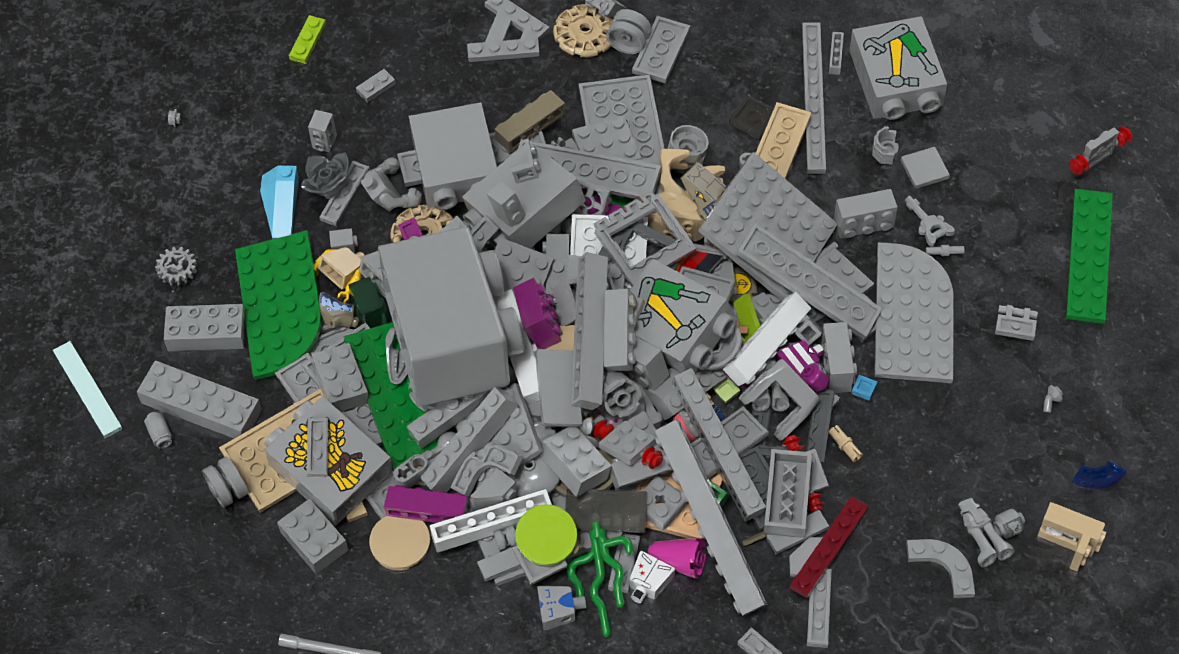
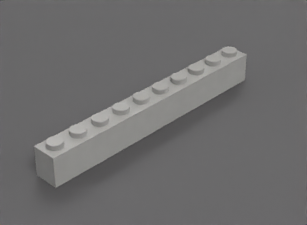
[655,420,768,615]

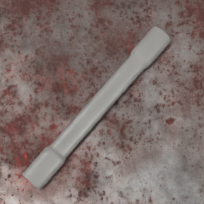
[279,633,382,654]

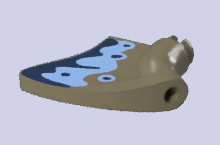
[319,292,359,328]

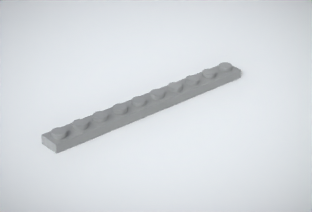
[802,23,826,174]

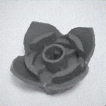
[301,152,349,199]

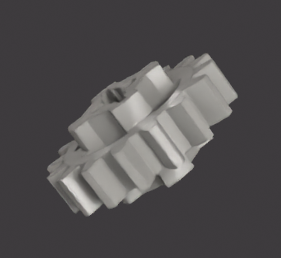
[155,247,198,286]

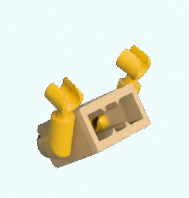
[314,247,365,304]

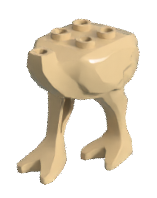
[639,149,725,242]

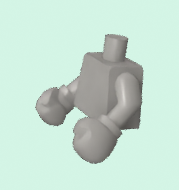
[361,157,422,212]

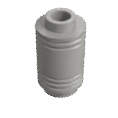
[144,412,173,449]

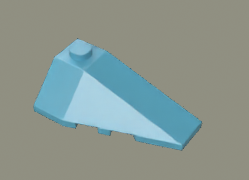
[260,166,299,239]

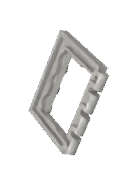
[594,191,696,287]

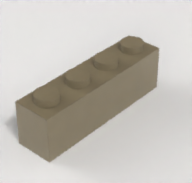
[495,90,565,153]

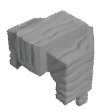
[872,127,898,165]

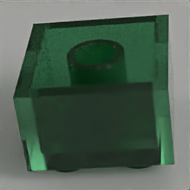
[348,276,388,328]

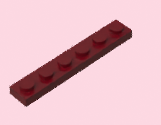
[790,497,869,598]

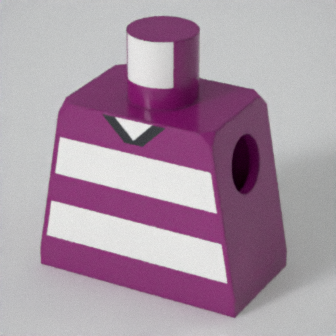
[775,341,824,377]

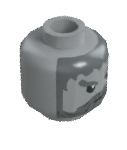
[993,509,1025,539]

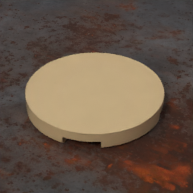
[369,516,430,570]

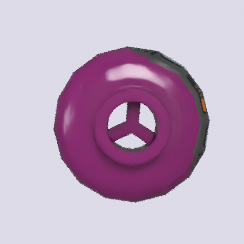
[800,363,830,392]

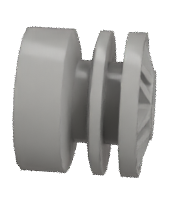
[668,125,709,175]

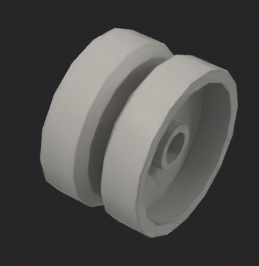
[606,9,651,54]
[202,456,248,508]

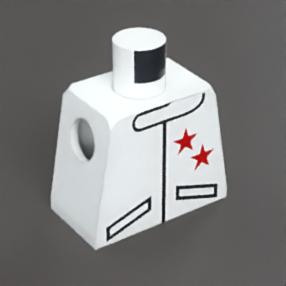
[630,551,675,603]

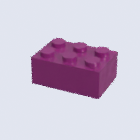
[513,277,562,349]

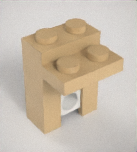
[1038,502,1106,571]

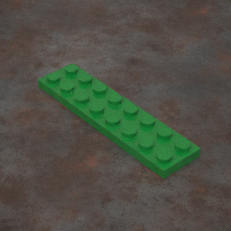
[1066,189,1113,324]

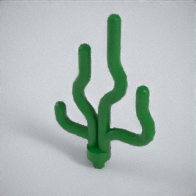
[567,522,634,637]

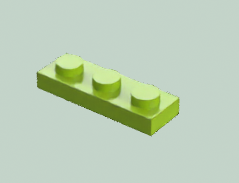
[289,15,326,64]

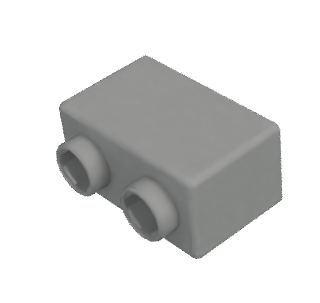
[378,227,524,407]

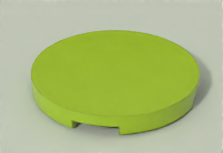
[515,504,577,566]

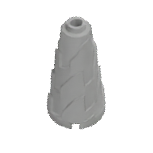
[602,366,642,417]

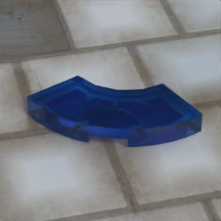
[1071,460,1127,489]

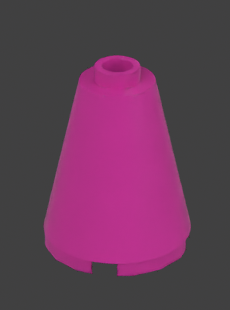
[648,538,706,579]

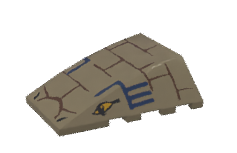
[681,162,727,248]

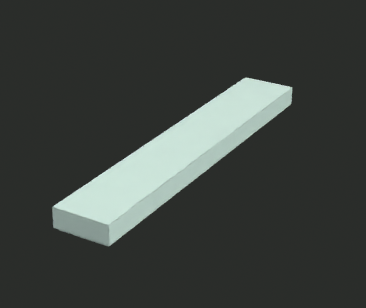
[53,341,122,439]

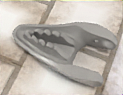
[386,327,408,384]

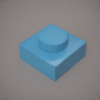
[851,375,877,401]

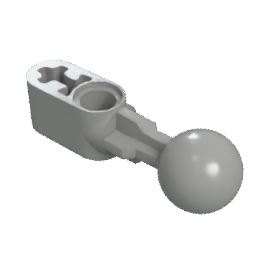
[394,432,456,488]

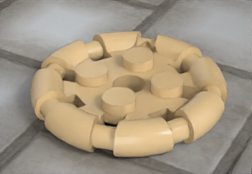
[553,4,613,57]
[390,205,453,242]

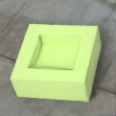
[713,377,741,405]

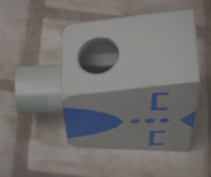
[537,586,586,630]

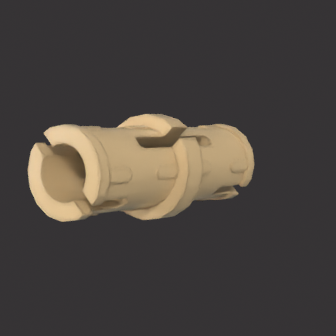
[828,425,863,462]

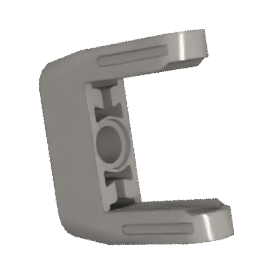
[739,359,820,441]

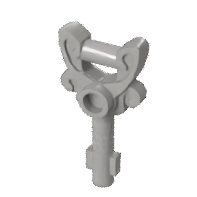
[905,196,955,247]

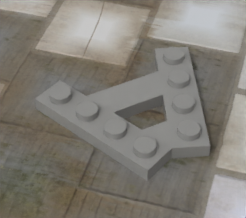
[467,0,550,62]

